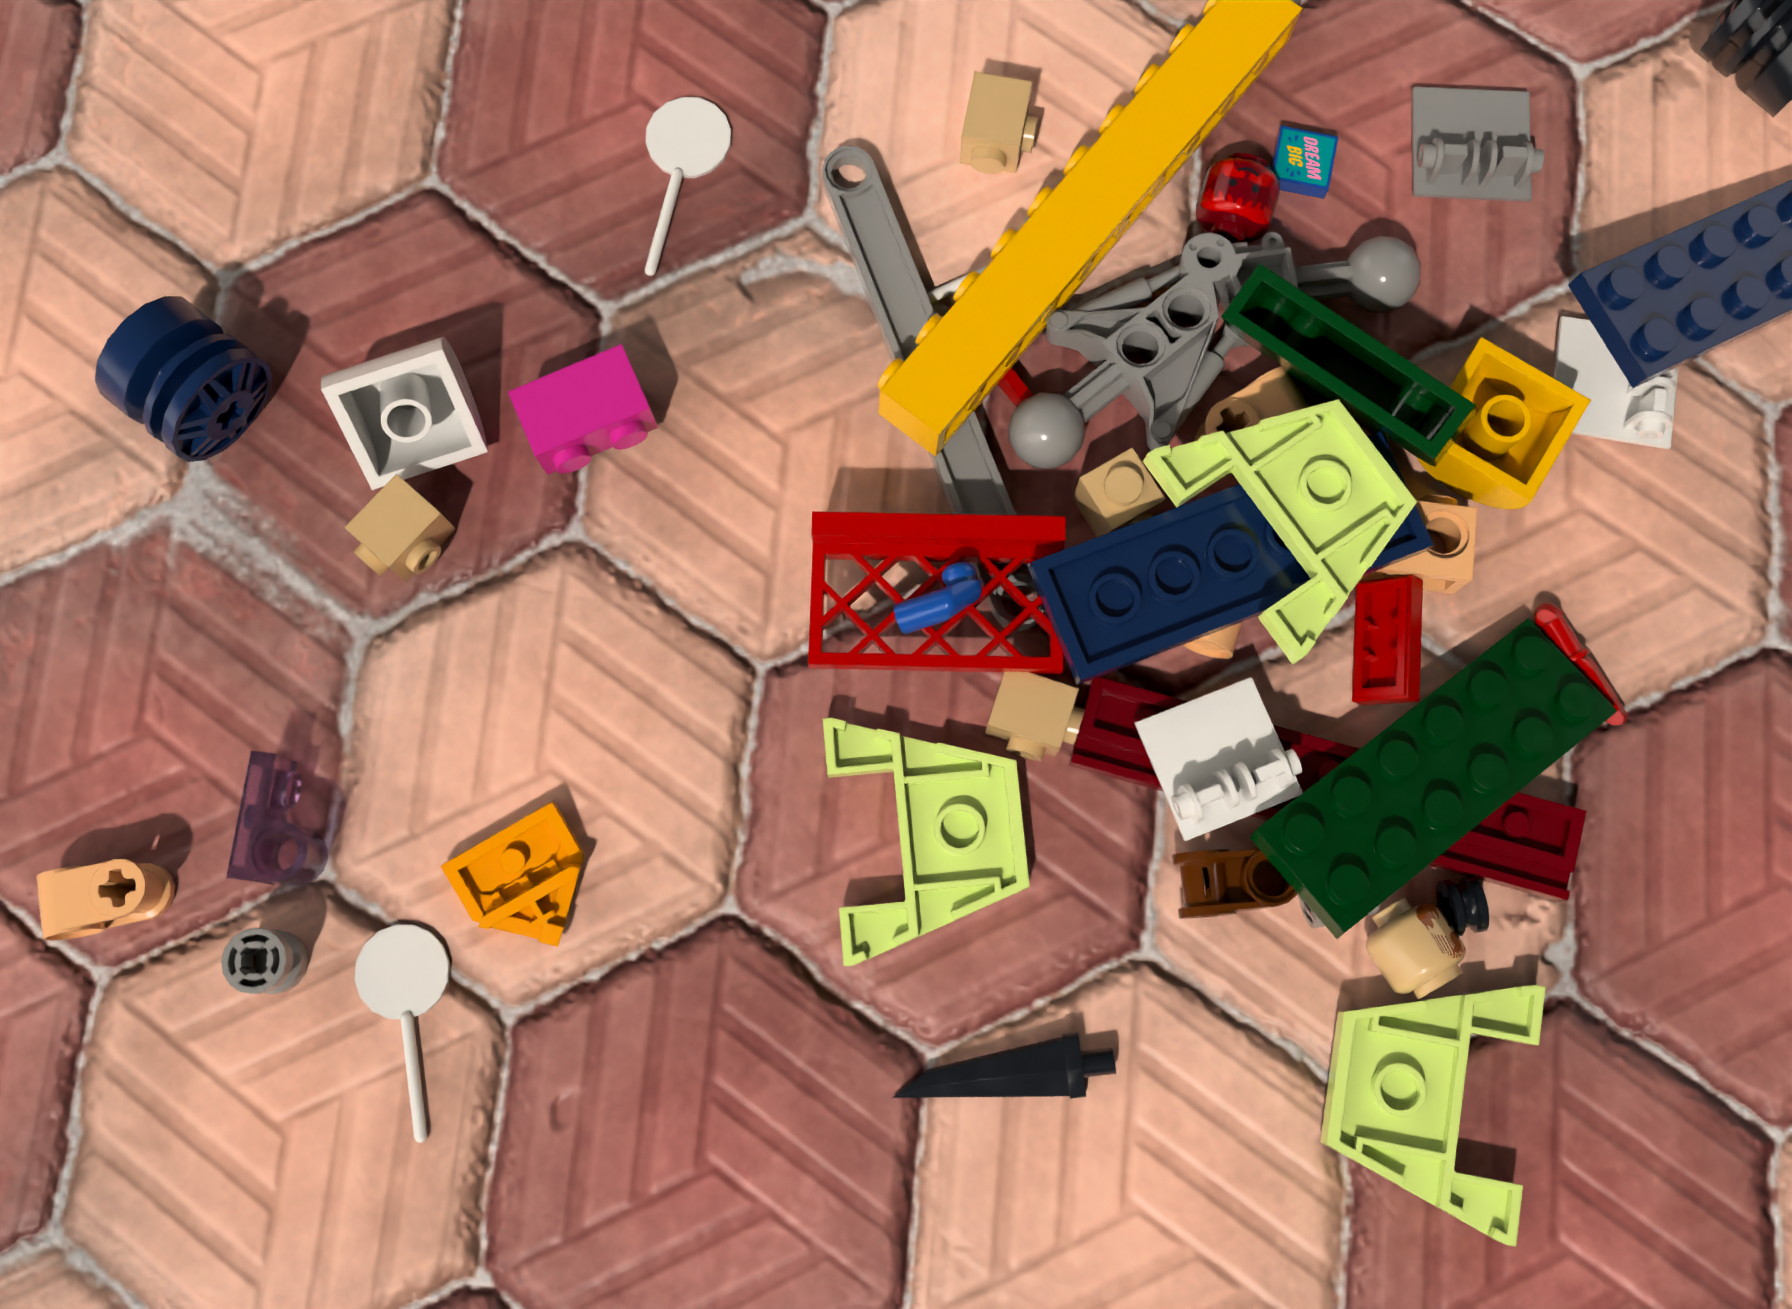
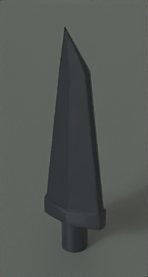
[892,1032,1116,1099]

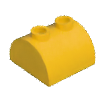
[1417,337,1591,510]

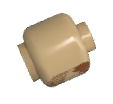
[1366,898,1466,1000]

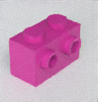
[508,344,658,475]

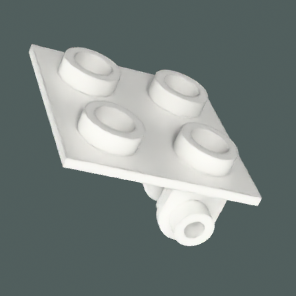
[1554,316,1678,449]
[1134,677,1303,841]

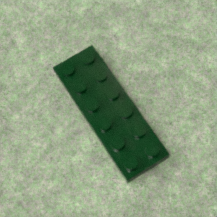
[1249,618,1617,939]

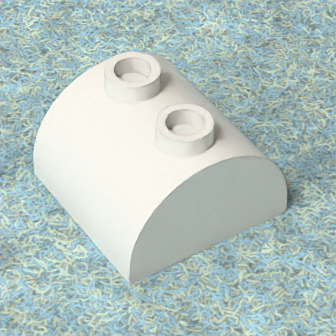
[321,337,488,490]

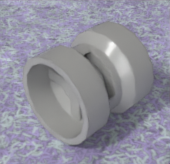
[221,928,308,994]

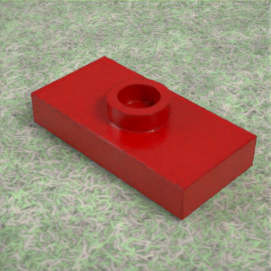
[1352,575,1423,706]

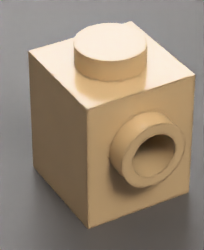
[960,71,1038,174]
[1073,447,1165,537]
[344,474,456,582]
[985,672,1085,761]

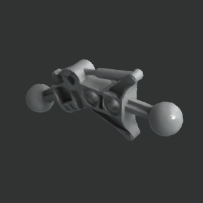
[1008,232,1421,469]

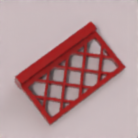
[808,511,1066,674]

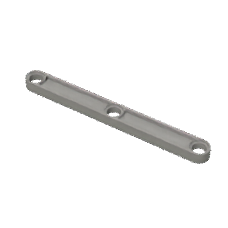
[822,145,1045,631]

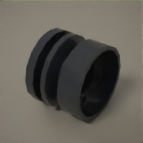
[1697,0,1792,118]

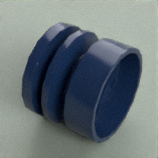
[95,296,272,462]

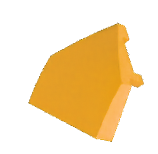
[440,800,585,947]

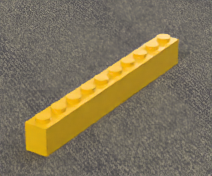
[877,0,1303,457]

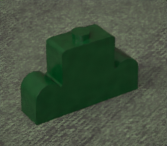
[1221,263,1476,467]

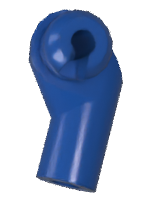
[894,561,983,634]

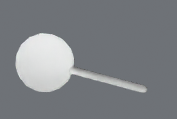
[645,97,732,276]
[354,924,450,1143]

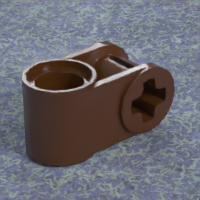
[1172,849,1298,919]

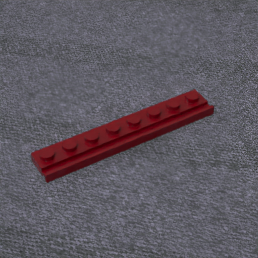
[1069,677,1587,902]

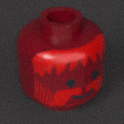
[1196,153,1280,243]

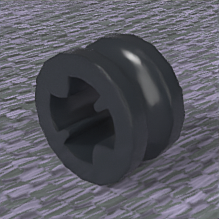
[1436,875,1489,936]

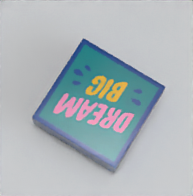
[1271,125,1338,199]

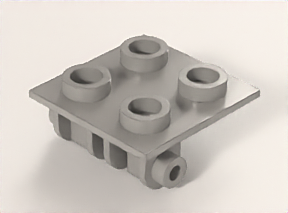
[1412,87,1544,202]

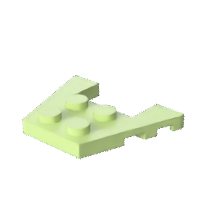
[1143,399,1417,664]
[823,718,1030,967]
[1320,985,1546,1247]

